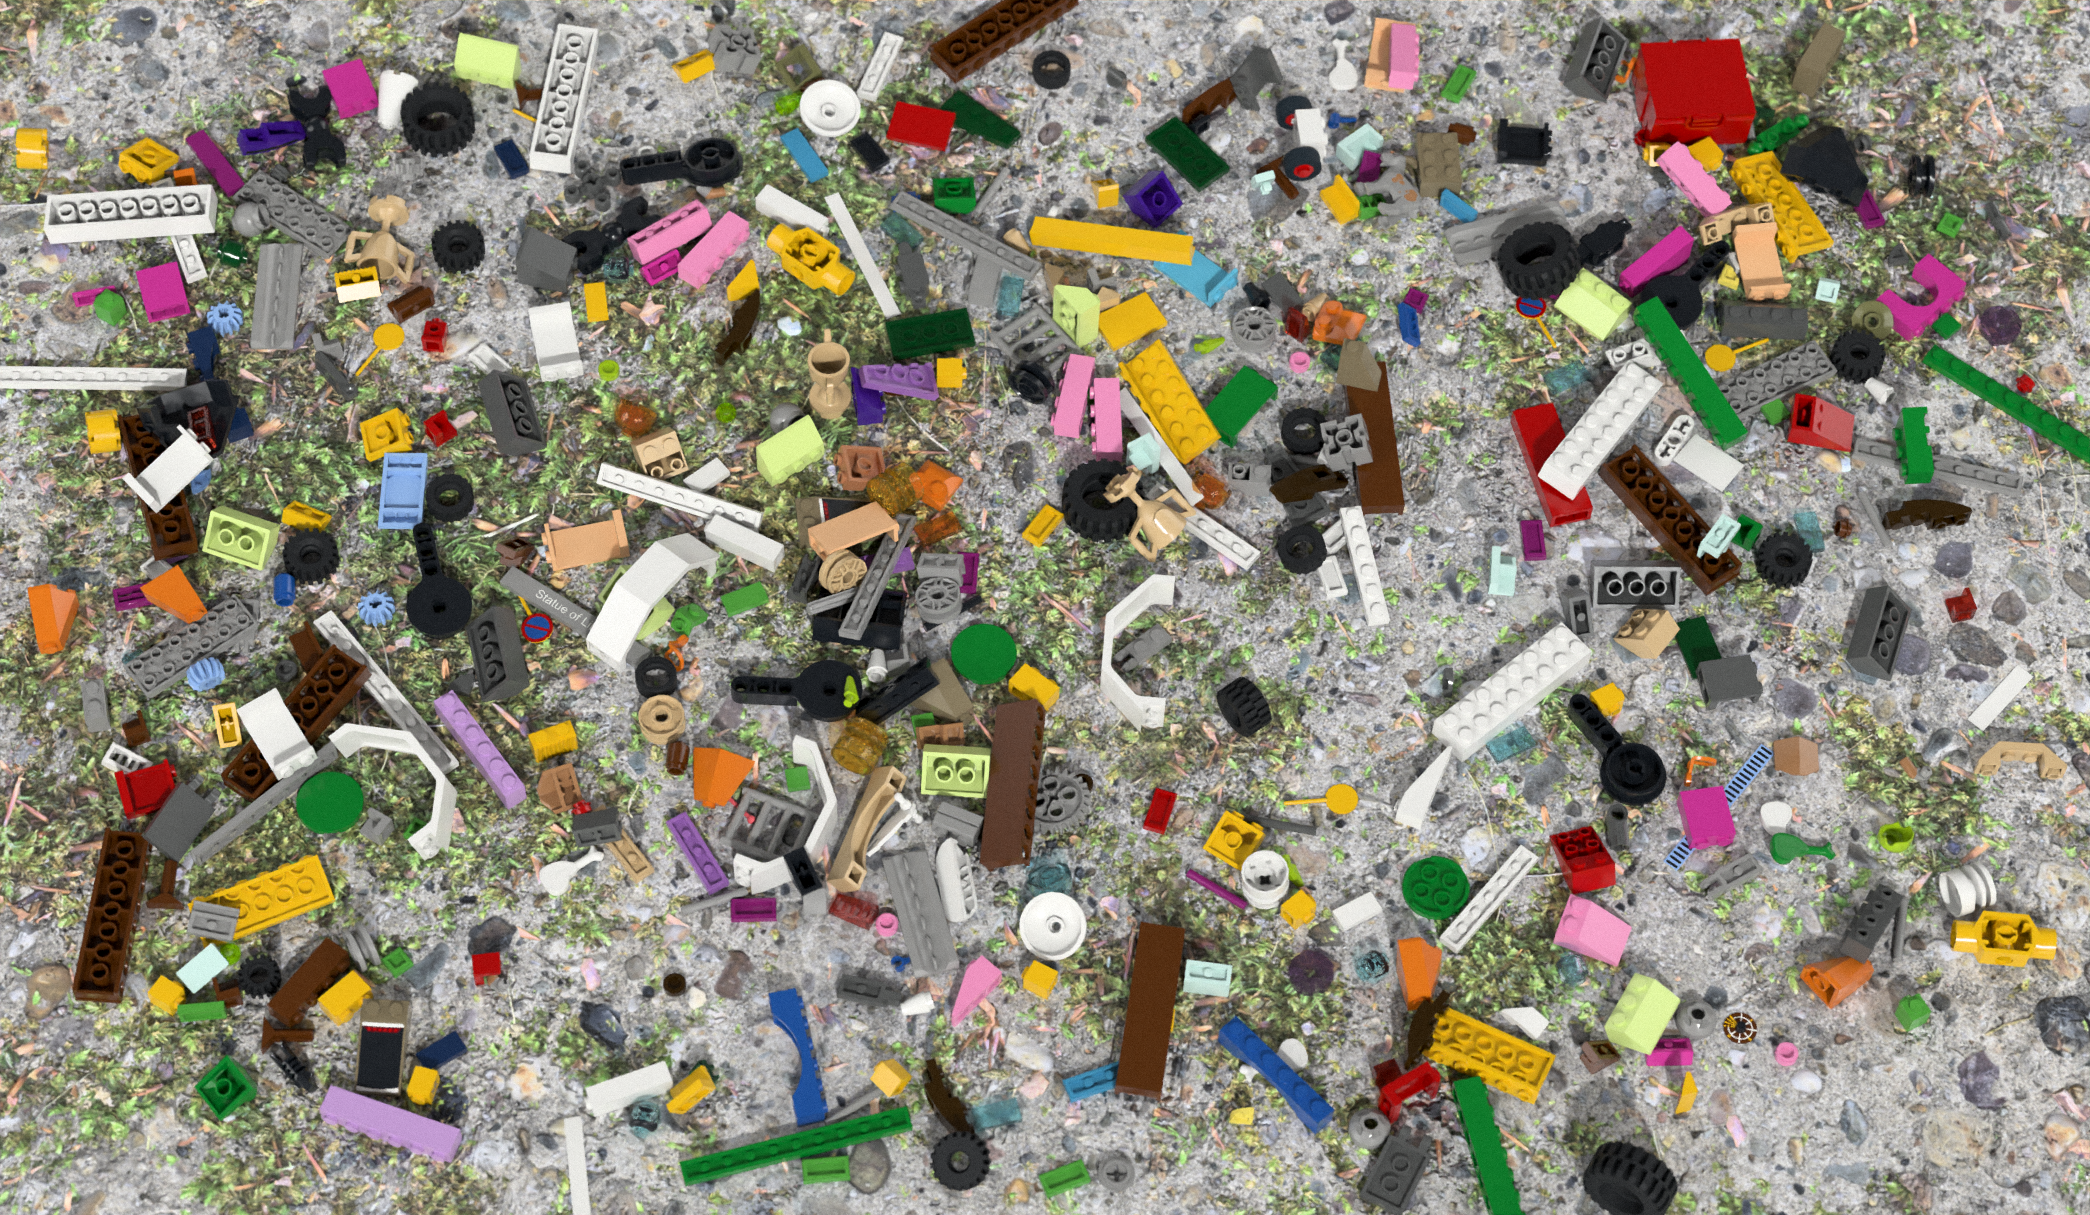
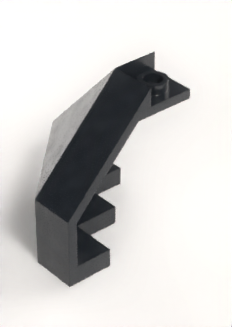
[1780,125,1869,207]
[136,376,240,459]

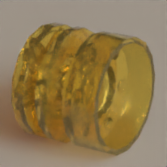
[867,461,924,518]
[831,717,889,775]

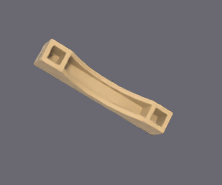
[826,765,907,893]

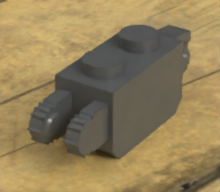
[894,242,930,309]

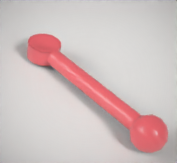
[729,797,756,824]

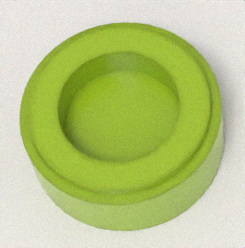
[598,360,620,381]

